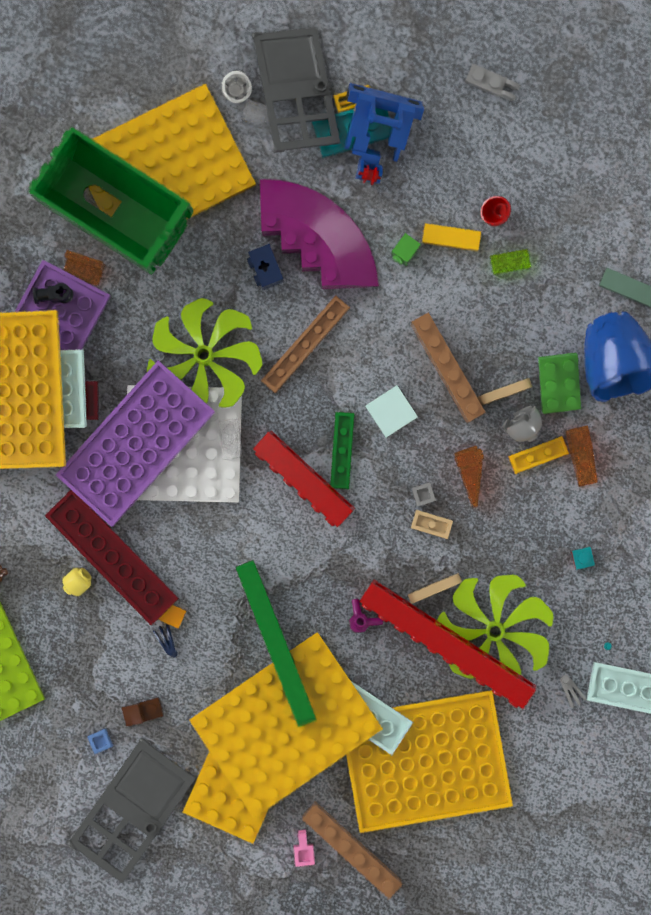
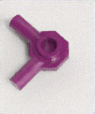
[349,599,383,633]

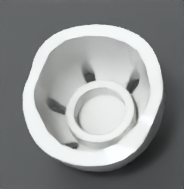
[222,71,252,103]

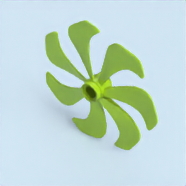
[147,298,263,408]
[437,575,553,679]

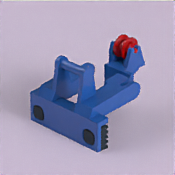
[344,83,424,185]

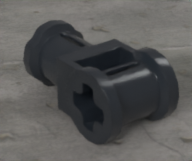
[33,283,74,304]

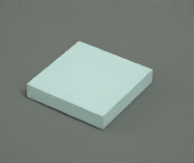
[365,385,418,438]

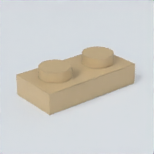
[411,510,453,539]

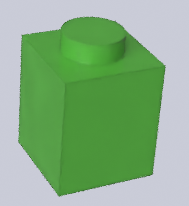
[391,233,421,266]

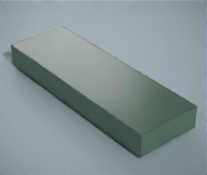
[599,268,651,308]

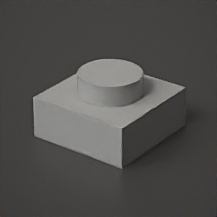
[411,483,436,506]

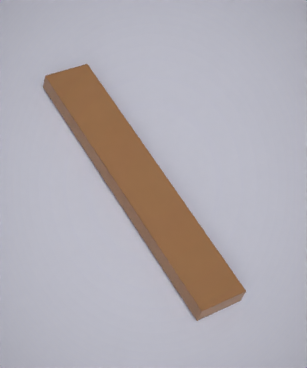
[261,296,350,394]

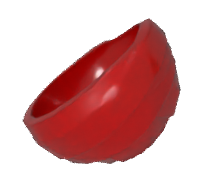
[480,196,511,227]

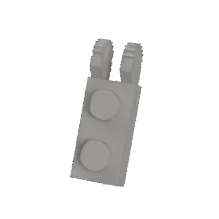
[465,64,520,101]

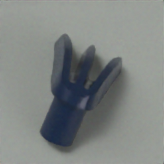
[153,623,178,658]

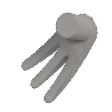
[560,675,587,708]

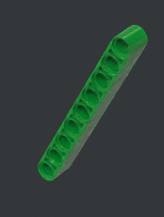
[235,560,317,728]

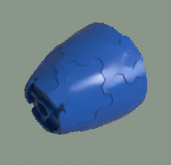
[584,312,651,402]

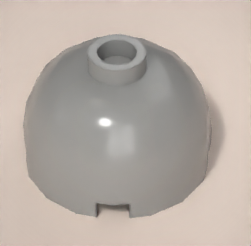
[503,406,542,442]

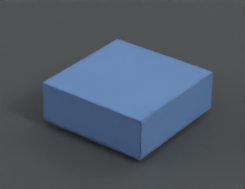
[87,728,113,754]

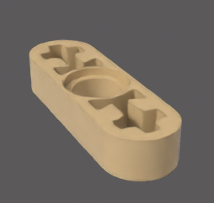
[477,378,533,406]
[408,573,462,604]

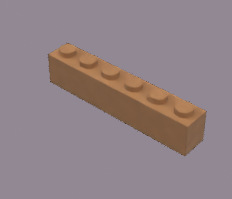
[411,312,486,423]
[302,801,402,899]

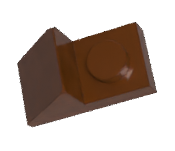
[122,697,164,726]

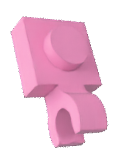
[294,830,315,867]

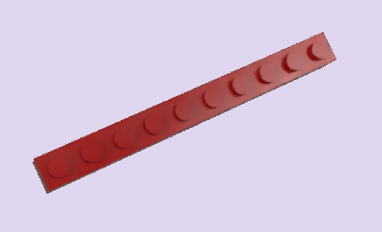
[359,579,536,709]

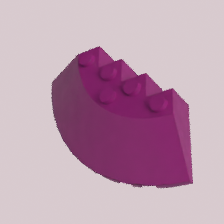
[260,179,379,290]

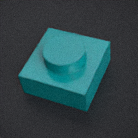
[571,547,595,570]

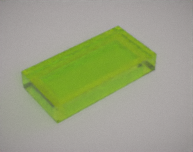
[490,249,531,275]

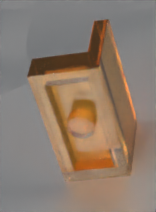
[63,250,106,286]

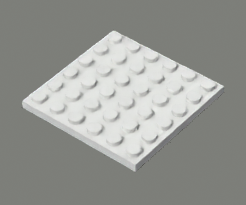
[127,385,242,503]

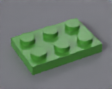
[538,353,581,414]

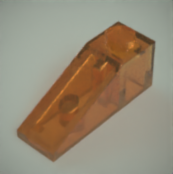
[565,425,598,487]
[453,445,484,508]

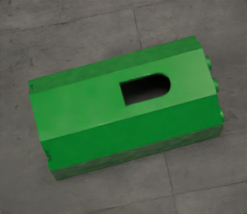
[28,127,194,275]

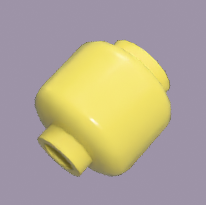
[63,568,92,596]

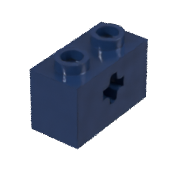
[247,244,284,290]

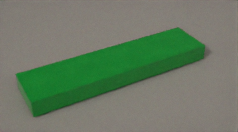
[330,412,355,490]

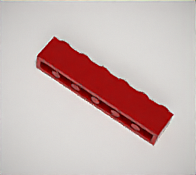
[253,430,355,527]

